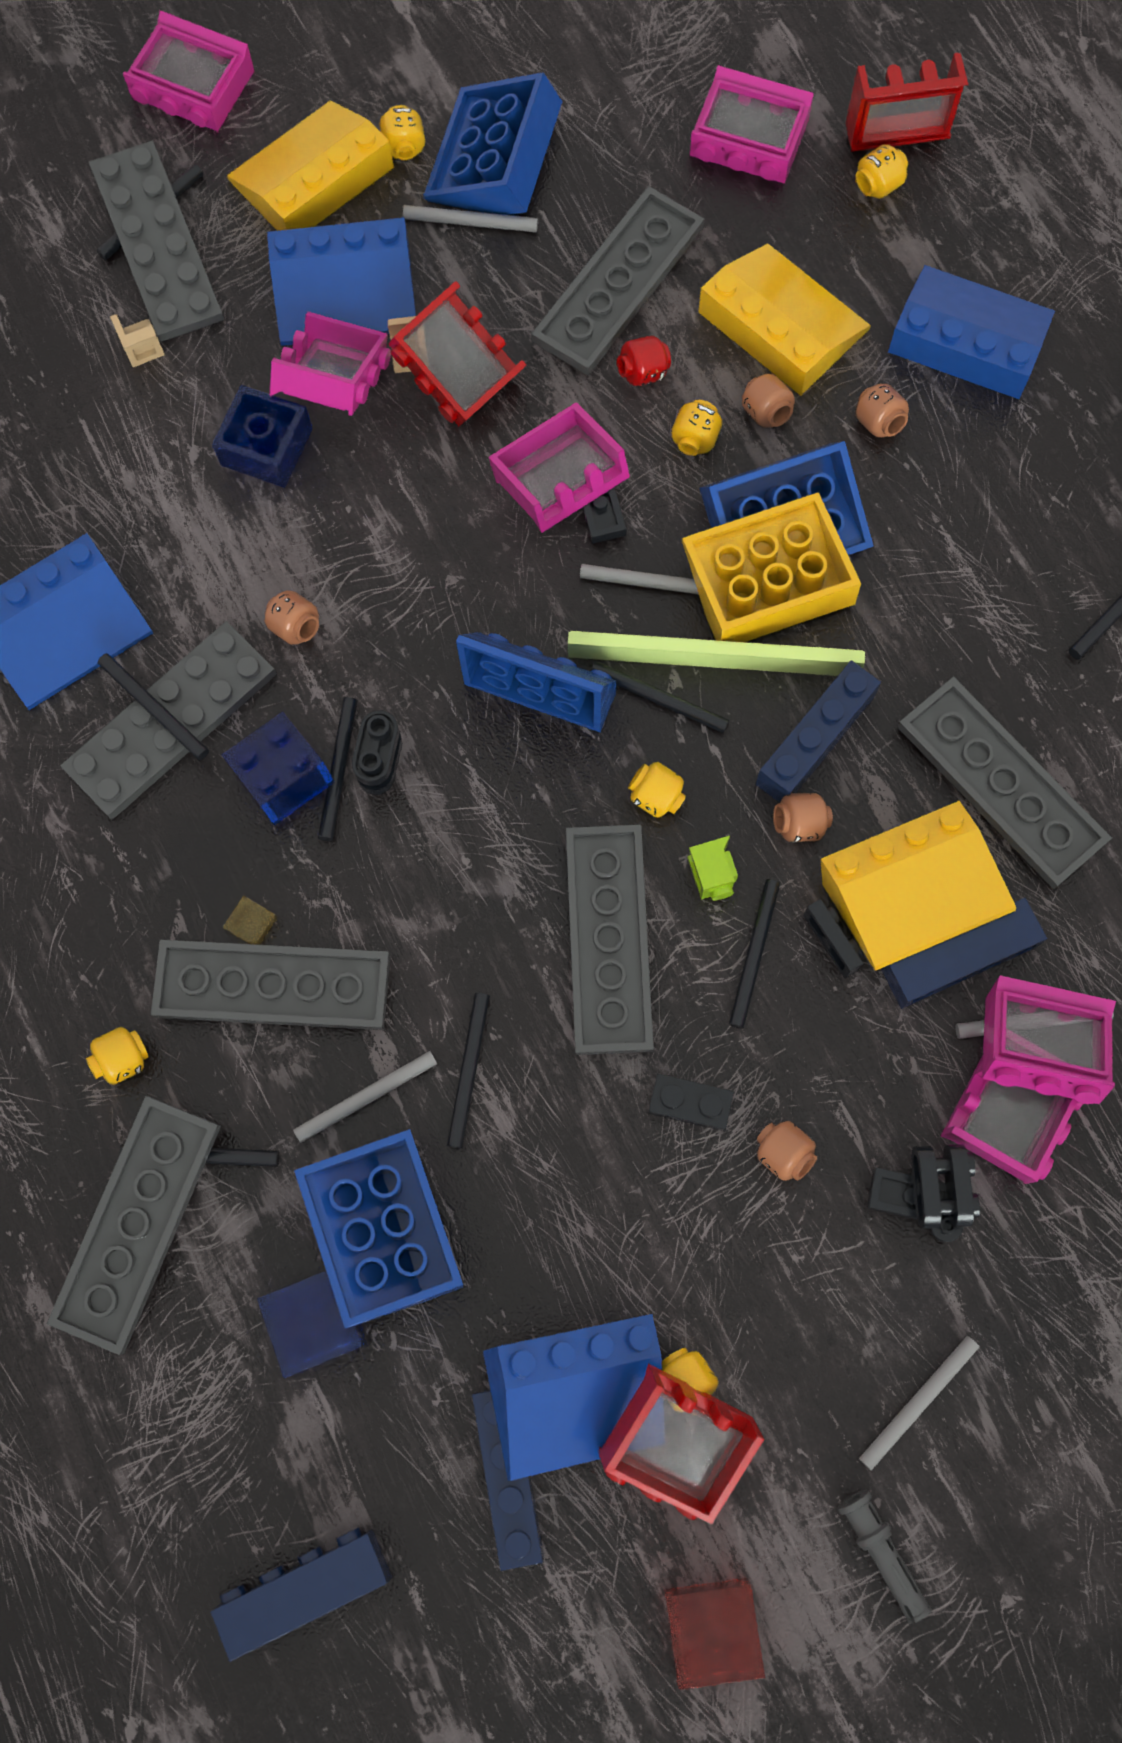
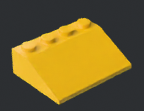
[227,100,394,231]
[698,243,871,396]
[682,492,861,642]
[821,801,1016,971]

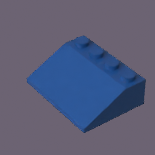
[423,72,562,215]
[267,217,416,346]
[888,265,1055,399]
[699,441,874,555]
[0,533,153,710]
[456,632,616,733]
[294,1129,463,1329]
[483,1314,665,1481]

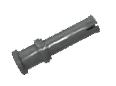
[837,1489,932,1624]

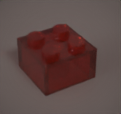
[664,1578,765,1690]

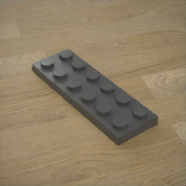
[89,140,224,342]
[531,186,705,376]
[60,621,277,820]
[897,676,1112,889]
[566,825,654,1055]
[151,940,390,1030]
[47,1096,221,1355]

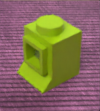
[687,836,738,901]

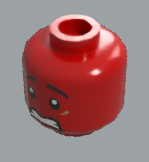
[617,335,671,386]

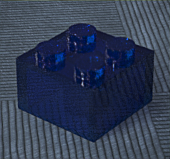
[212,385,313,488]
[222,711,335,826]
[257,1271,368,1378]

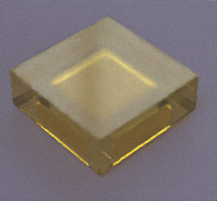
[223,896,278,945]

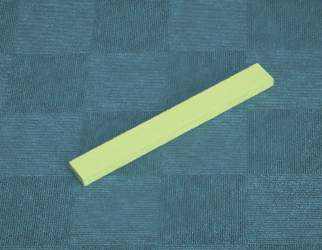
[568,631,865,676]

